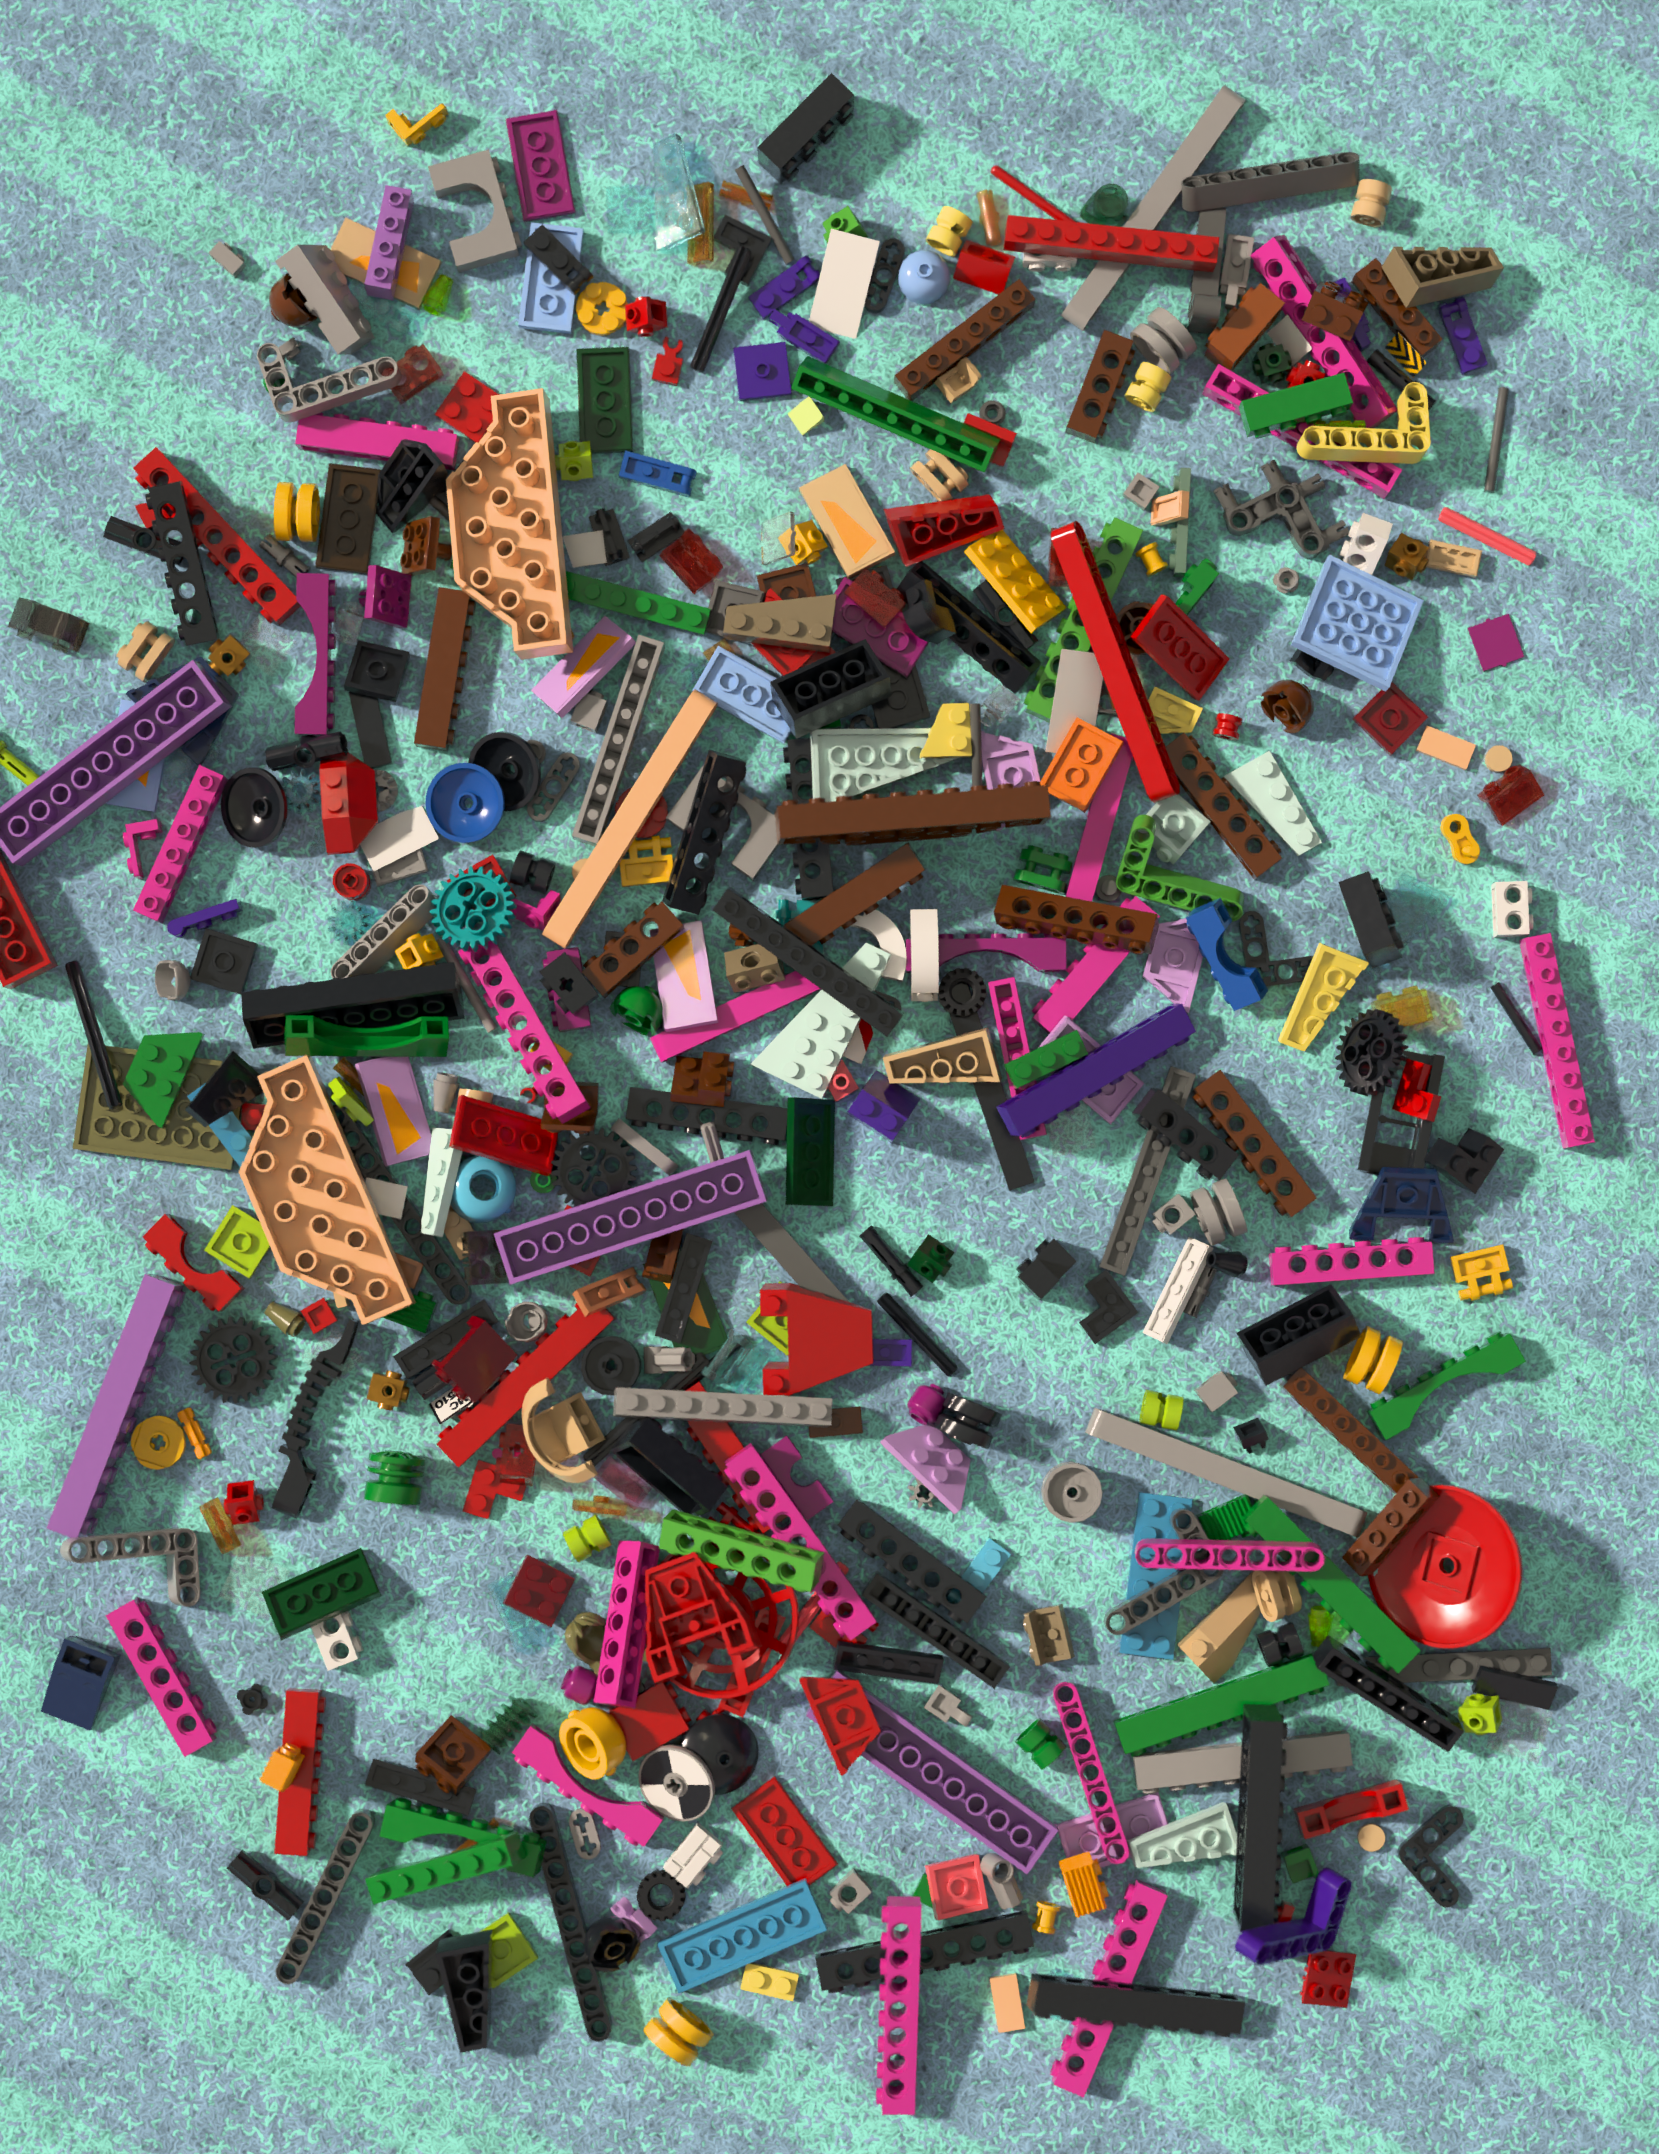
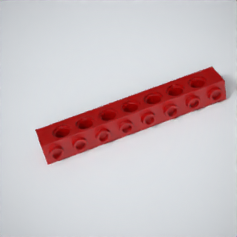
[133,447,301,626]

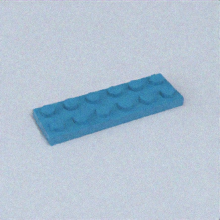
[1119,1492,1193,1660]
[657,1878,828,1994]

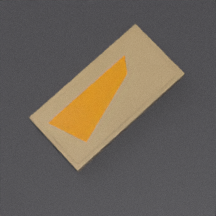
[330,218,441,310]
[799,464,895,579]

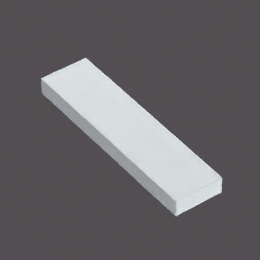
[1143,1237,1214,1344]

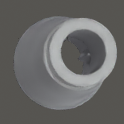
[433,1072,460,1113]

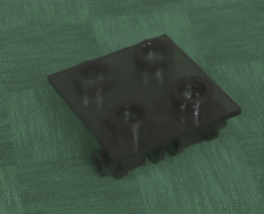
[461,1230,509,1286]

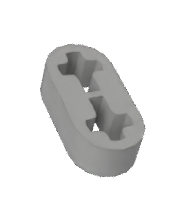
[569,1808,601,1860]

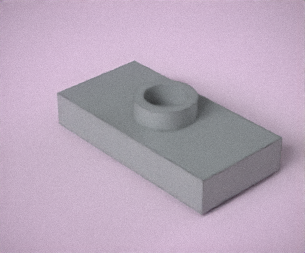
[371,848,429,887]

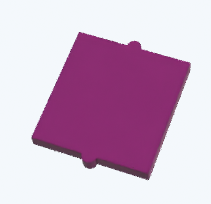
[1467,614,1524,671]

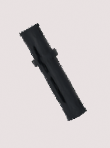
[1367,349,1437,411]
[859,1225,924,1297]

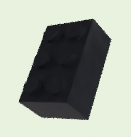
[1338,871,1404,969]

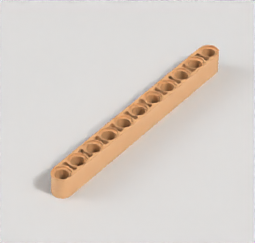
[542,689,718,949]

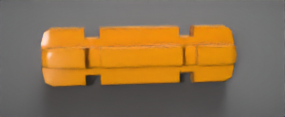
[177,1407,212,1459]

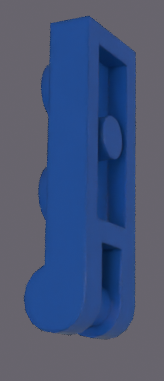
[618,451,697,497]

